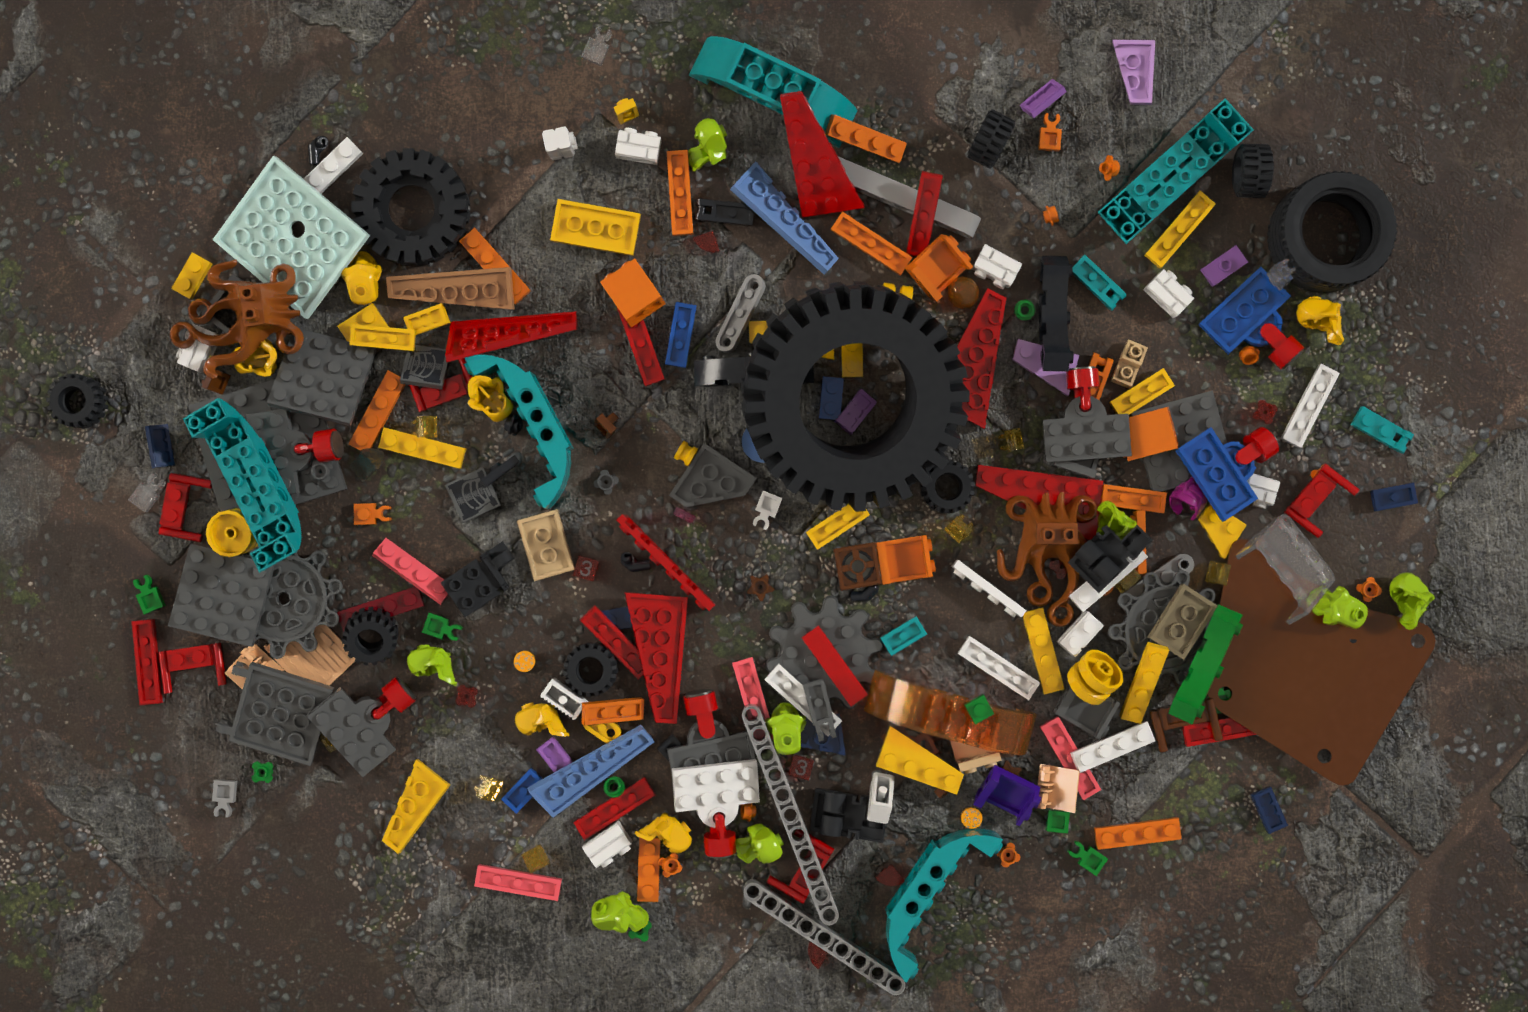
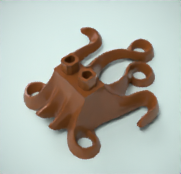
[170,259,304,379]
[997,492,1114,627]

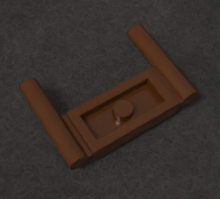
[1150,698,1223,752]

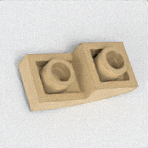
[1111,339,1148,389]

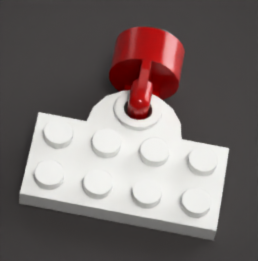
[672,759,760,858]

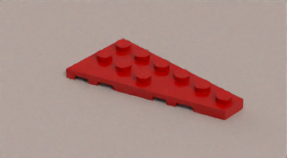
[780,91,864,217]

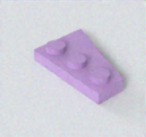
[1112,40,1155,105]
[1012,339,1079,396]

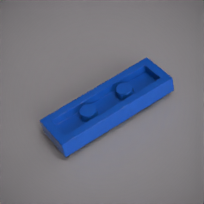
[665,302,697,368]

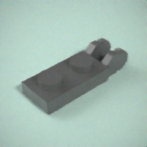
[803,679,837,742]

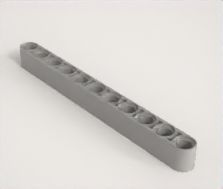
[742,704,839,925]

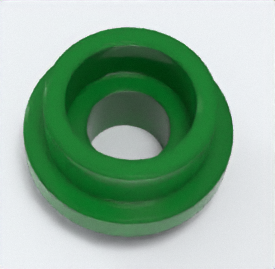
[1014,300,1036,321]
[604,776,625,798]

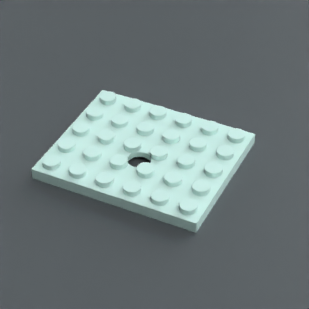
[213,156,370,319]

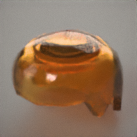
[947,276,979,309]

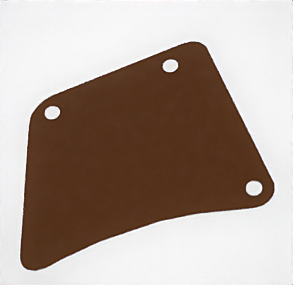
[1208,539,1436,785]

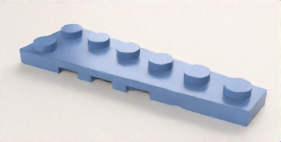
[730,162,839,275]
[527,725,654,818]

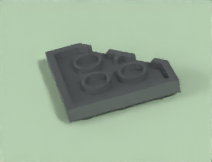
[669,443,757,507]

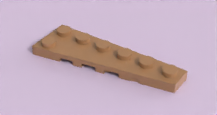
[386,267,515,310]

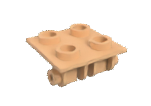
[225,643,284,690]
[1037,764,1080,813]

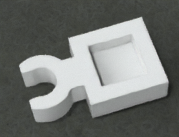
[753,491,782,530]

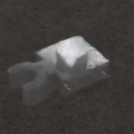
[581,25,612,66]
[1266,258,1296,291]
[128,473,166,513]

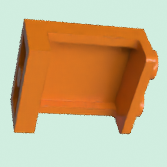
[905,234,973,302]
[600,258,666,327]
[1123,407,1179,461]
[876,535,936,585]

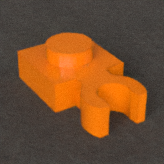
[1038,113,1062,152]
[354,503,391,525]

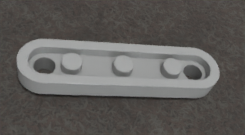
[715,274,766,353]
[1123,554,1194,597]

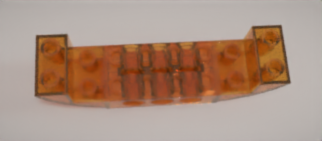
[864,670,1037,755]

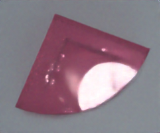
[674,507,696,523]

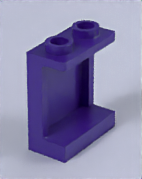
[973,765,1041,826]

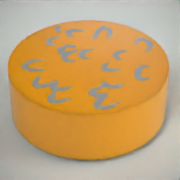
[514,651,536,672]
[961,807,982,829]

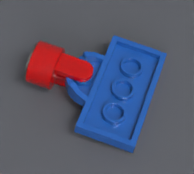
[1199,267,1305,370]
[1175,427,1279,522]

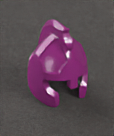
[1169,477,1208,521]

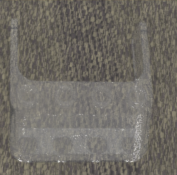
[1236,514,1335,625]

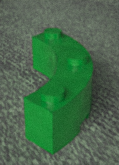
[1168,604,1243,724]

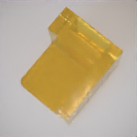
[1115,569,1142,593]

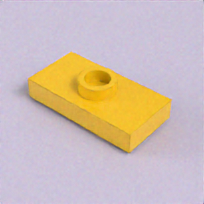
[403,303,450,336]

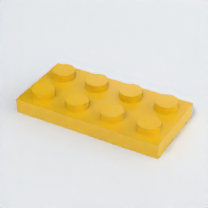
[550,199,641,256]

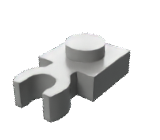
[212,779,237,817]

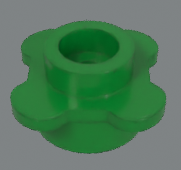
[252,761,273,783]
[628,921,652,942]

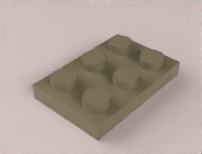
[1147,583,1217,660]

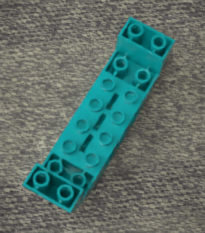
[689,36,858,148]
[1097,98,1254,244]
[464,355,574,509]
[183,398,302,573]
[885,828,1003,983]

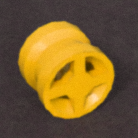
[674,440,698,466]

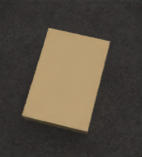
[517,509,575,581]

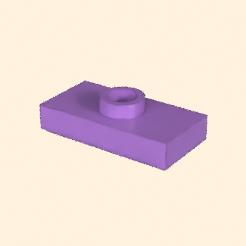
[1020,79,1066,118]
[1200,245,1248,287]
[834,389,877,435]
[536,736,574,772]

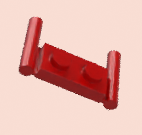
[409,358,473,412]
[1284,463,1360,538]
[159,473,212,542]
[158,643,227,694]
[766,829,834,904]

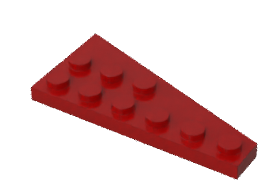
[957,288,1006,429]
[445,311,577,362]
[975,465,1103,541]
[616,514,716,611]
[624,592,688,724]

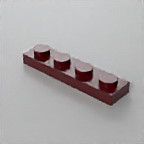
[337,587,425,632]

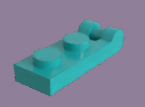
[1072,255,1126,311]
[1350,406,1414,454]

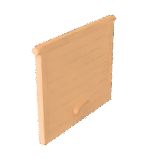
[263,624,355,686]

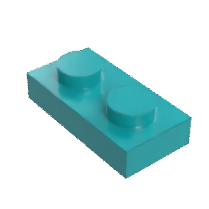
[880,616,927,656]

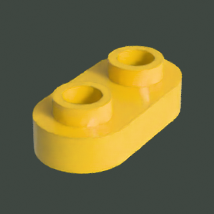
[583,722,622,743]

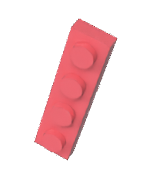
[372,538,448,605]
[732,657,773,740]
[1039,716,1101,800]
[474,864,562,901]

